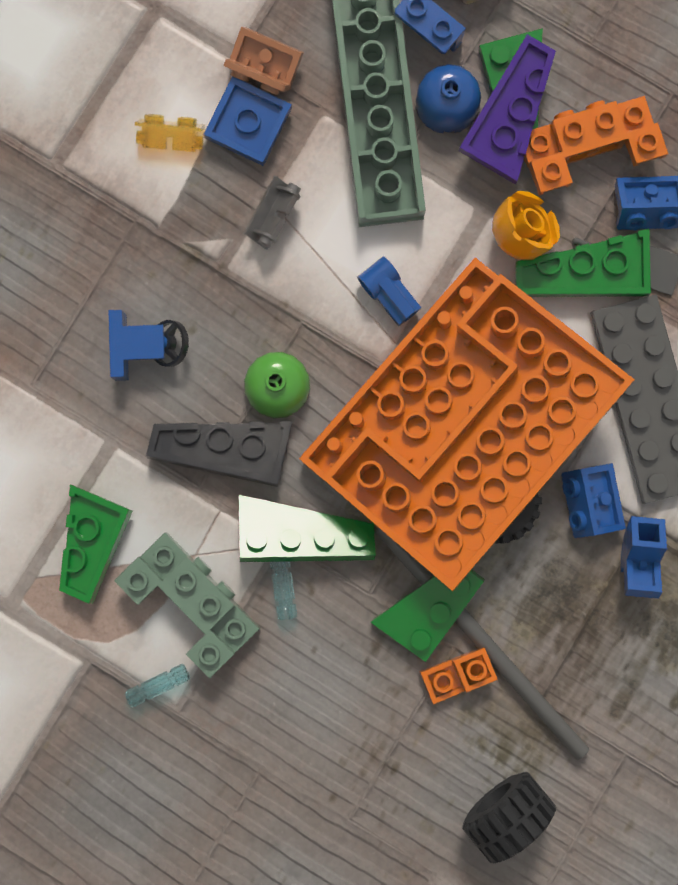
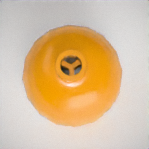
[492,191,560,260]

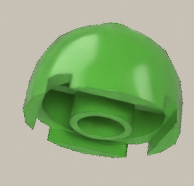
[244,352,310,419]

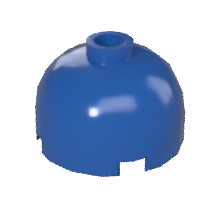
[415,64,481,133]

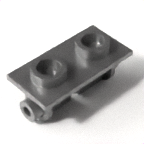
[243,175,301,250]

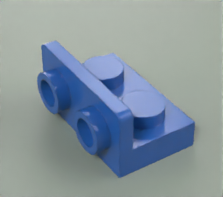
[394,0,466,54]
[614,176,678,230]
[561,463,626,538]

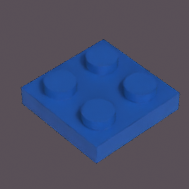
[203,76,292,166]

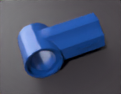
[357,256,421,326]

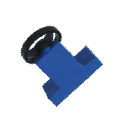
[108,310,189,381]

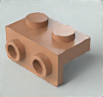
[223,27,304,95]

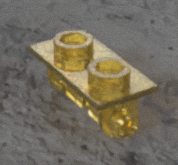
[135,114,205,152]

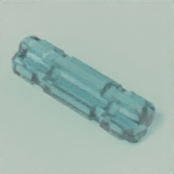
[270,562,297,620]
[125,664,190,707]

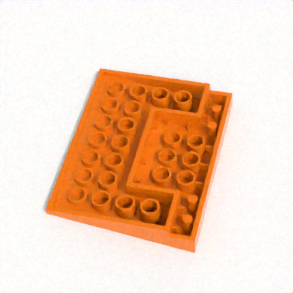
[299,258,635,591]

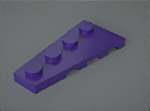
[458,34,556,185]

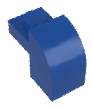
[620,516,667,599]

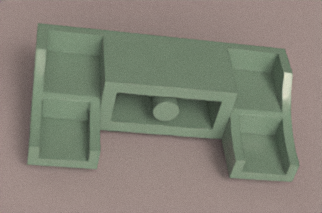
[114,532,260,679]

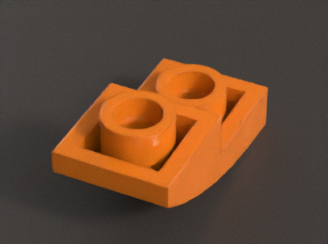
[419,647,498,704]

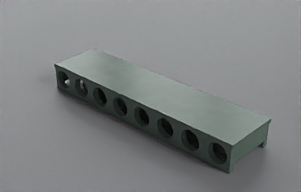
[331,0,426,227]

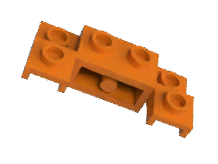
[523,96,668,196]

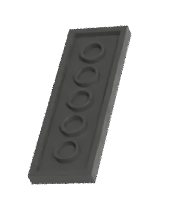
[590,294,678,504]

